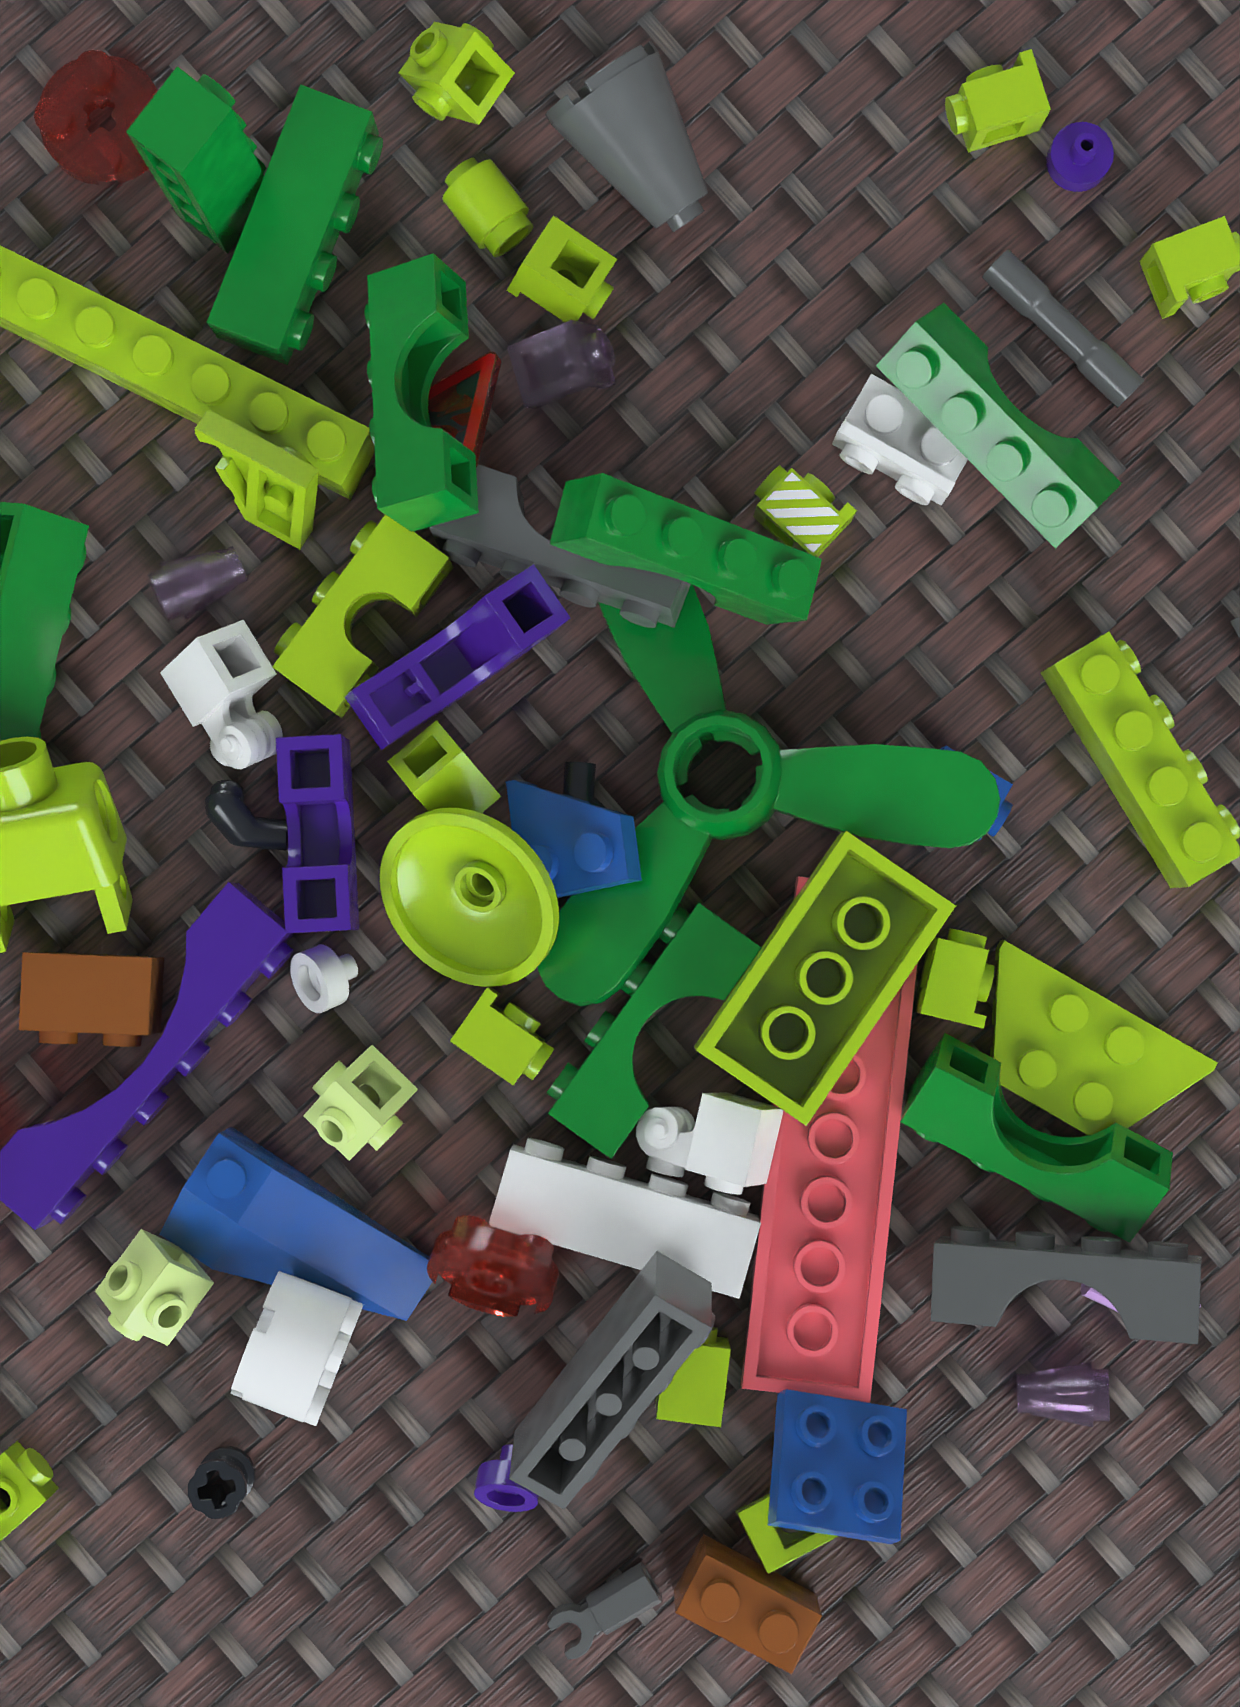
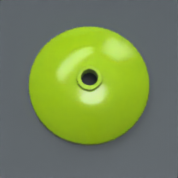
[380,808,559,987]

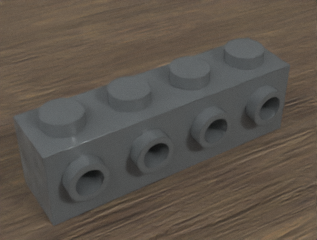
[509,1251,715,1509]

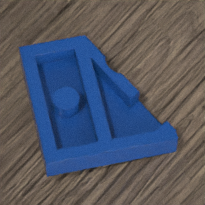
[506,780,642,898]

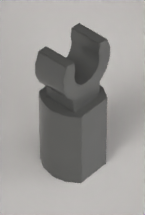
[547,1562,663,1660]

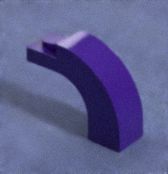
[345,564,571,750]

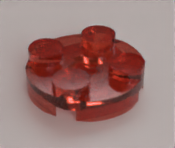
[34,49,158,185]
[427,1215,559,1317]

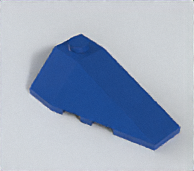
[160,1127,442,1321]

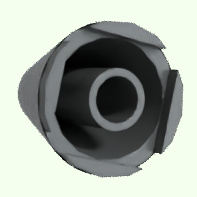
[545,41,708,232]

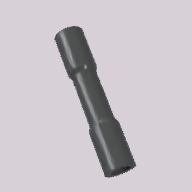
[982,249,1145,408]

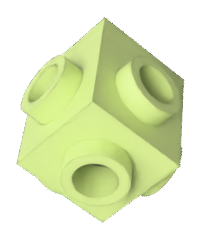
[304,1045,418,1161]
[95,1229,214,1346]

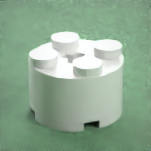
[230,1271,364,1426]

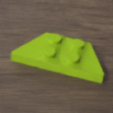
[990,940,1218,1135]

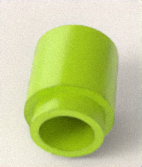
[442,158,533,257]

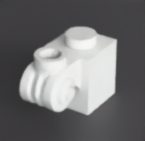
[160,620,283,770]
[636,1092,784,1195]

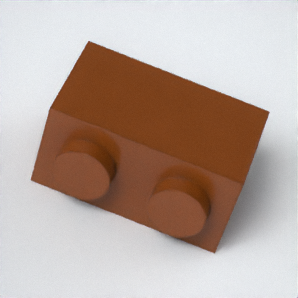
[19,952,164,1047]
[674,1534,822,1675]

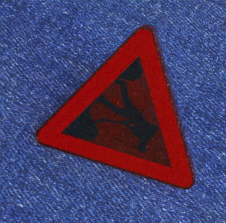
[428,352,502,467]

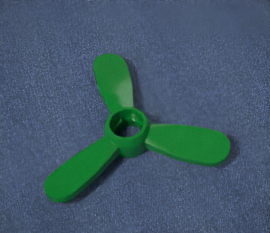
[538,584,1001,1006]

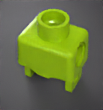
[0,736,133,953]

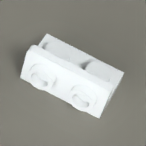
[832,374,968,505]

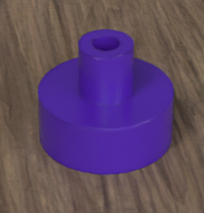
[1046,122,1114,192]
[474,1444,539,1512]

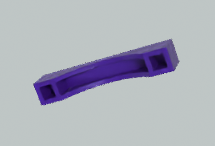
[0,882,295,1230]

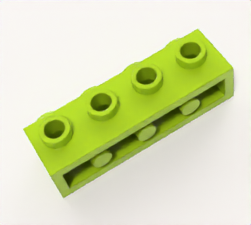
[1041,631,1240,888]

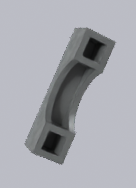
[429,464,691,628]
[930,1226,1202,1344]

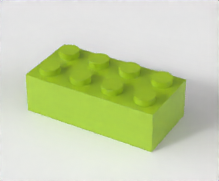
[694,831,956,1126]

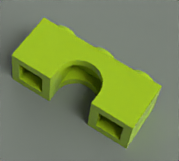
[272,515,454,718]

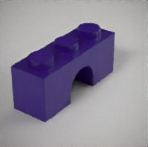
[276,734,359,933]

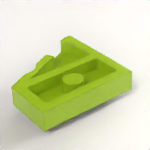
[195,409,319,550]

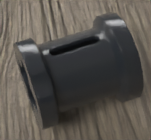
[188,1446,256,1519]

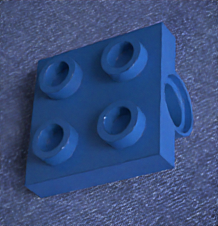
[768,1389,907,1544]

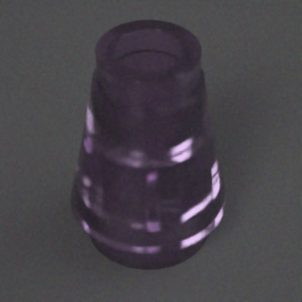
[147,546,248,621]
[1017,1362,1110,1428]

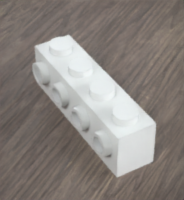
[488,1138,761,1299]

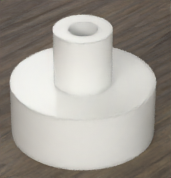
[290,944,358,1013]

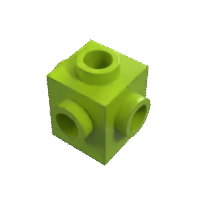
[399,21,515,125]

